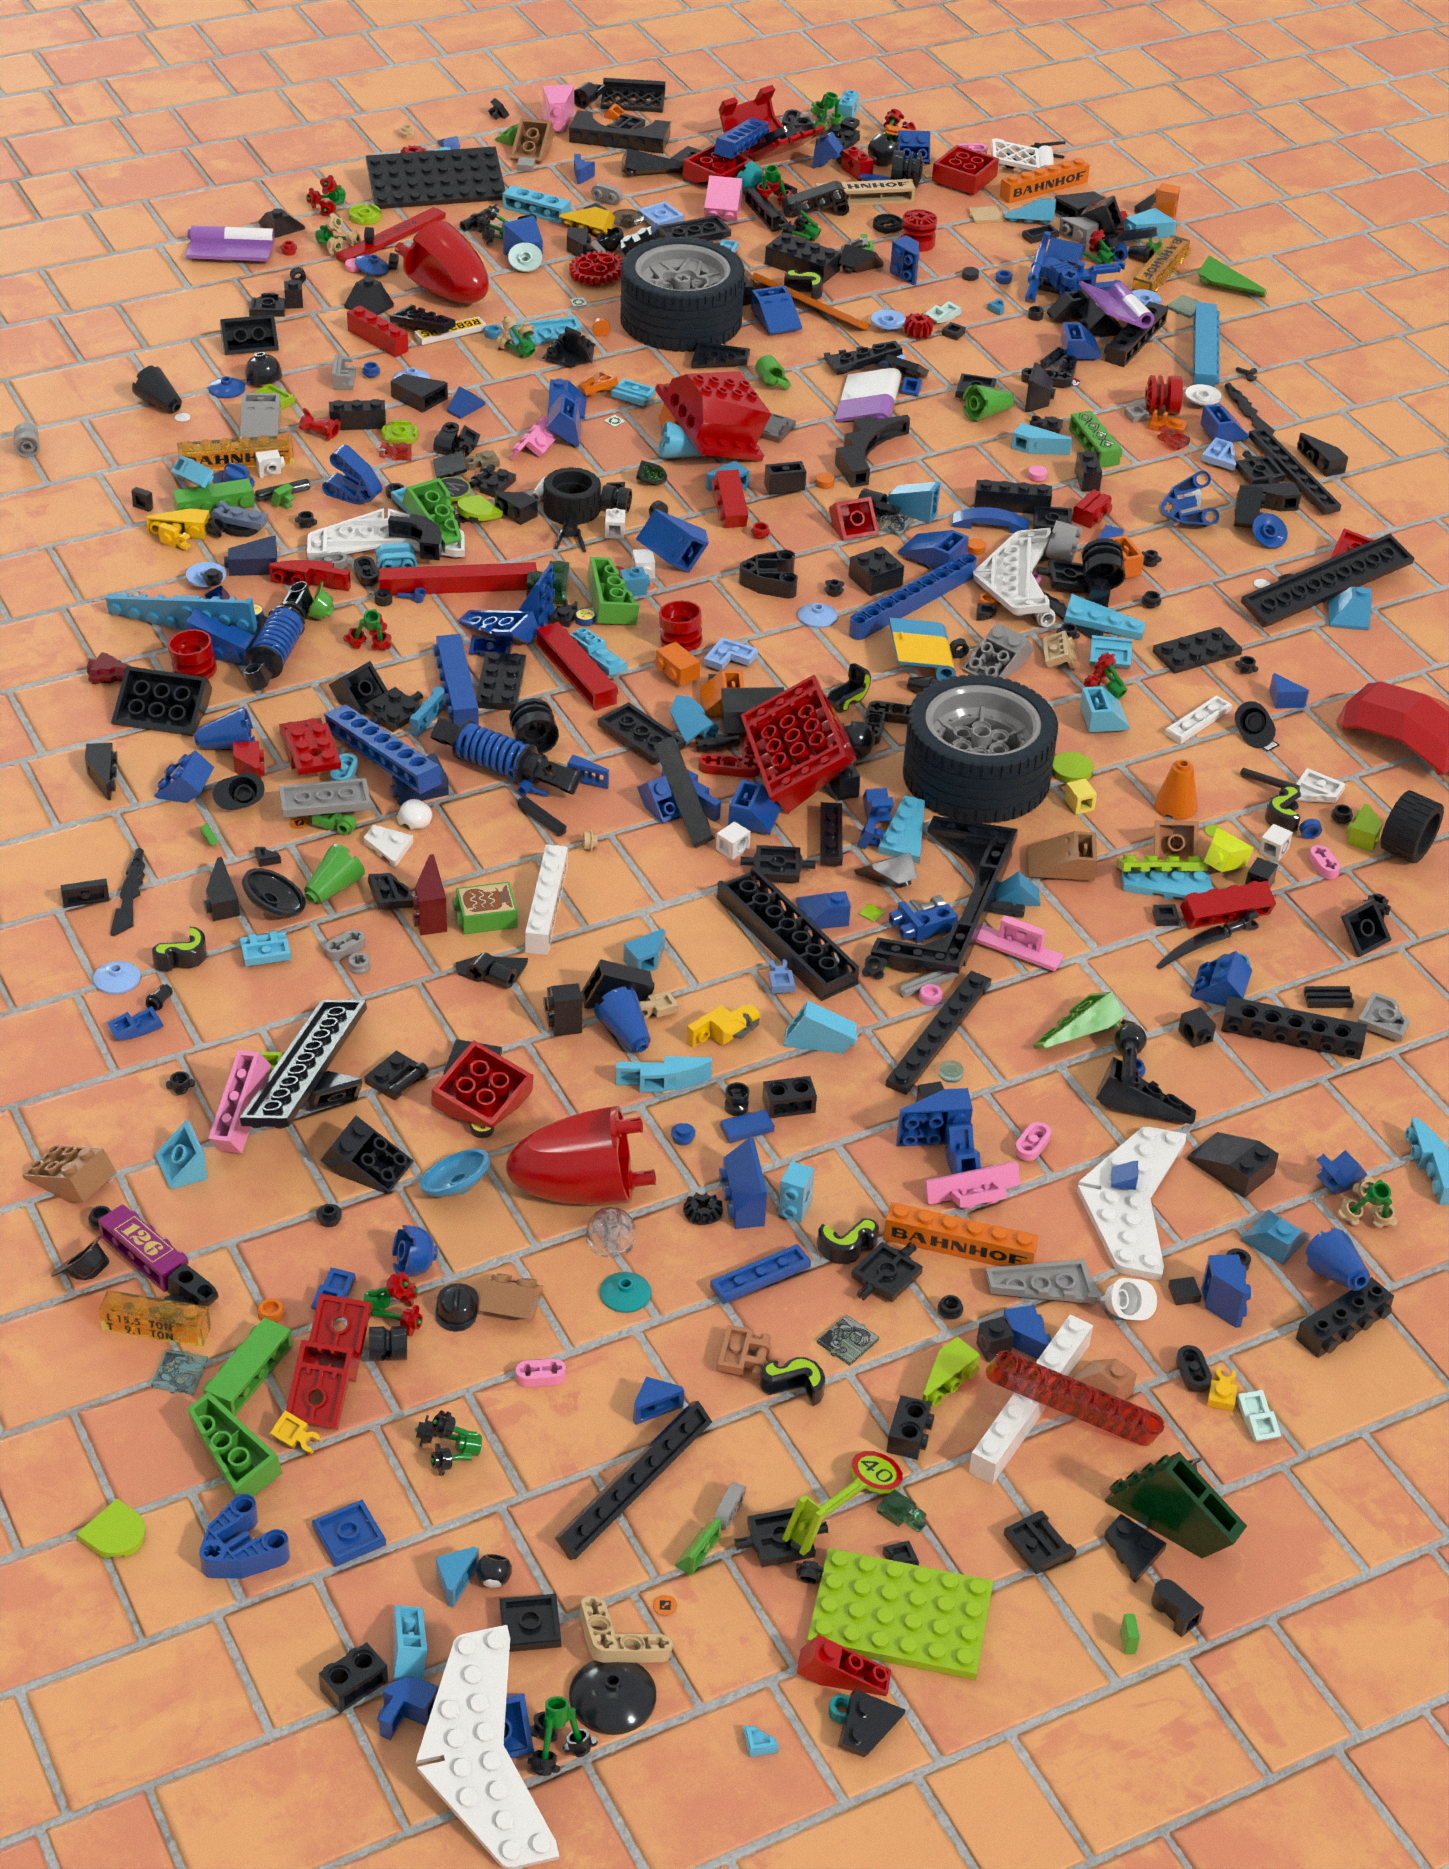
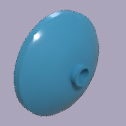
[420,1149,490,1197]

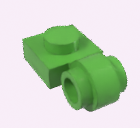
[312,813,356,835]

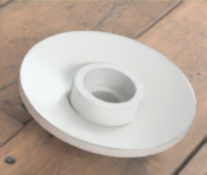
[1185,384,1221,406]

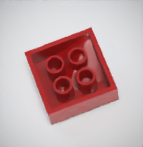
[683,144,752,183]
[932,145,999,195]
[431,1040,534,1128]

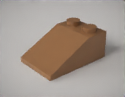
[510,118,555,163]

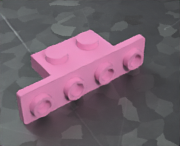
[510,414,559,461]
[976,915,1064,971]
[925,1161,1020,1209]

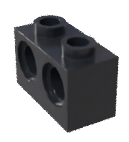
[762,1076,817,1118]
[886,1395,935,1460]
[319,1642,388,1713]

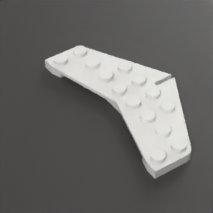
[307,508,465,560]
[973,528,1051,616]
[1077,1127,1187,1281]
[415,1625,559,1869]

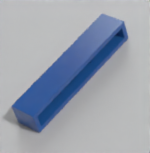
[433,634,479,726]

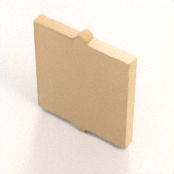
[968,206,1003,224]

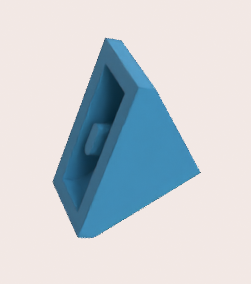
[995,871,1040,906]
[436,1547,479,1608]

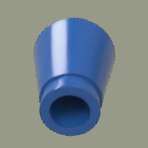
[1112,243,1128,261]

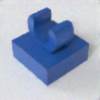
[858,818,884,849]

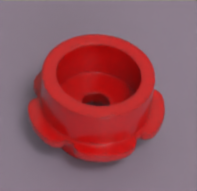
[280,241,297,256]
[751,522,770,539]

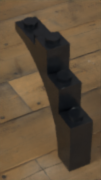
[835,415,910,488]

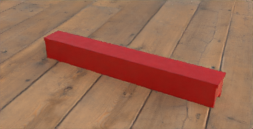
[379,562,538,596]

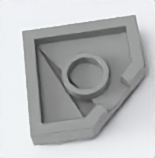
[1357,992,1410,1042]

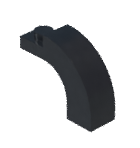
[388,514,442,560]

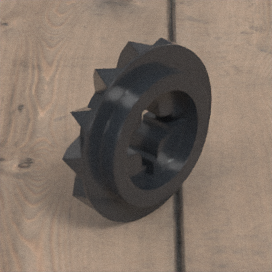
[683,1192,723,1225]

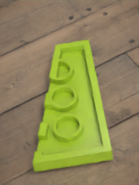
[1116,854,1207,872]

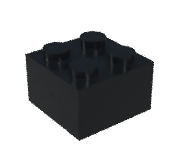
[848,546,904,596]

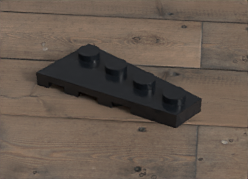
[389,304,456,333]
[824,341,903,375]

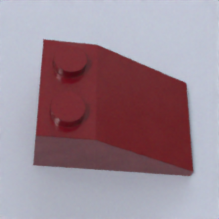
[412,854,447,936]

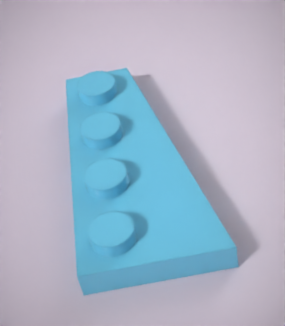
[878,795,925,864]

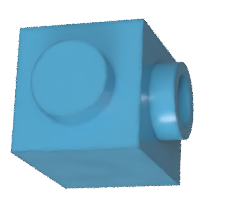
[620,567,650,596]

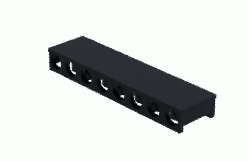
[716,866,859,1001]

